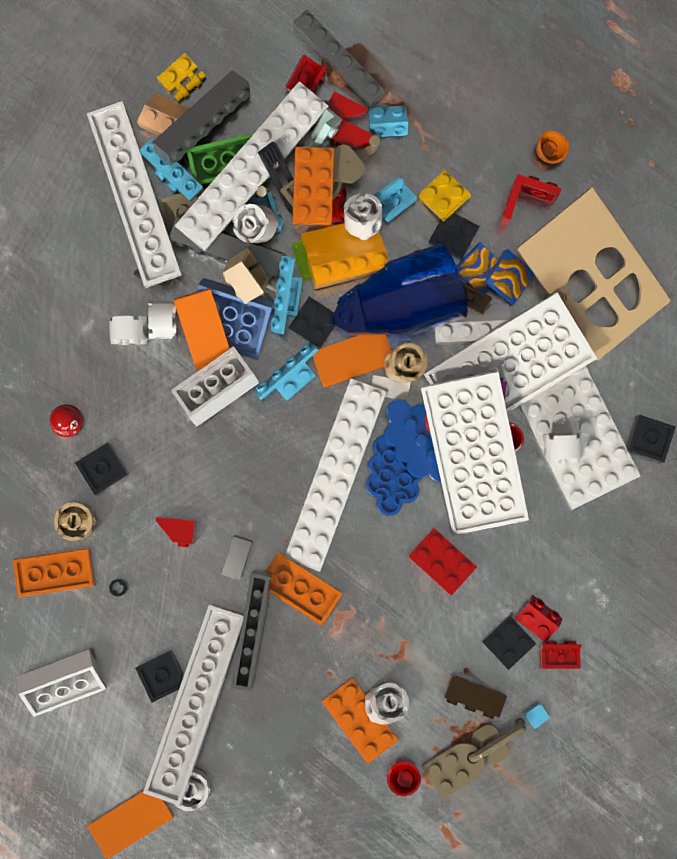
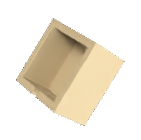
[223,247,270,304]

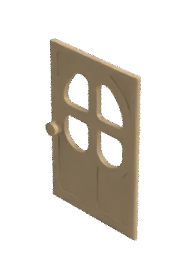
[516,186,671,360]

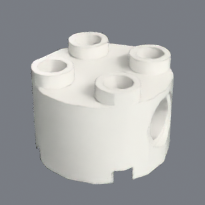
[344,194,383,240]
[233,204,279,244]
[148,301,176,339]
[109,316,148,345]
[543,432,583,463]
[365,683,409,725]
[175,768,211,811]

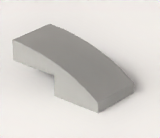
[222,535,252,580]

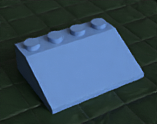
[196,278,274,359]

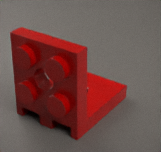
[499,174,562,227]

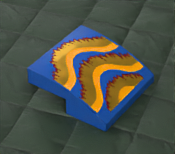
[453,242,499,294]
[484,249,534,305]

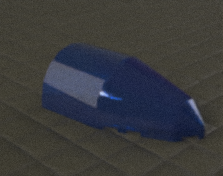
[330,242,468,336]

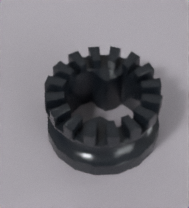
[109,579,127,597]

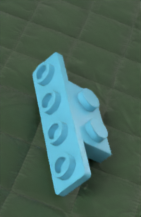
[139,138,203,201]
[271,256,303,334]
[254,343,319,400]

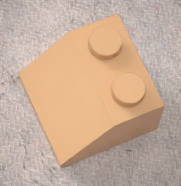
[137,93,189,136]

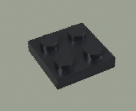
[428,213,480,260]
[288,296,341,349]
[627,414,676,463]
[75,442,128,495]
[482,615,536,670]
[135,650,183,703]

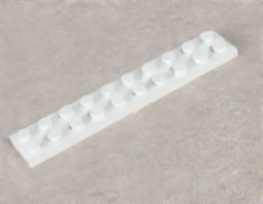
[175,82,329,251]
[87,101,182,288]
[285,379,386,572]
[143,605,243,806]

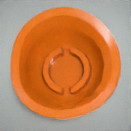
[536,131,569,164]

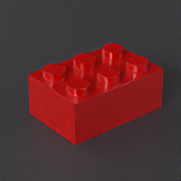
[408,528,477,596]

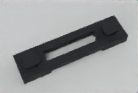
[257,141,294,214]

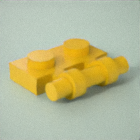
[157,53,206,102]

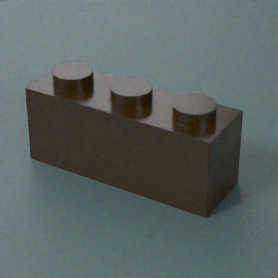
[443,674,507,719]

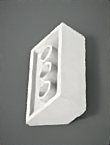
[433,304,512,345]
[171,346,259,427]
[16,649,106,717]

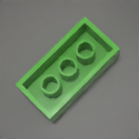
[187,133,254,189]

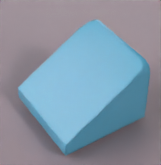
[523,702,550,729]

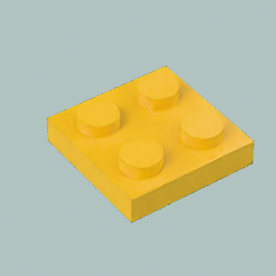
[417,170,471,222]

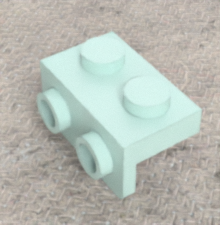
[310,108,342,148]

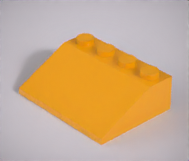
[300,223,391,289]

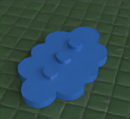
[384,399,441,482]
[365,435,423,516]

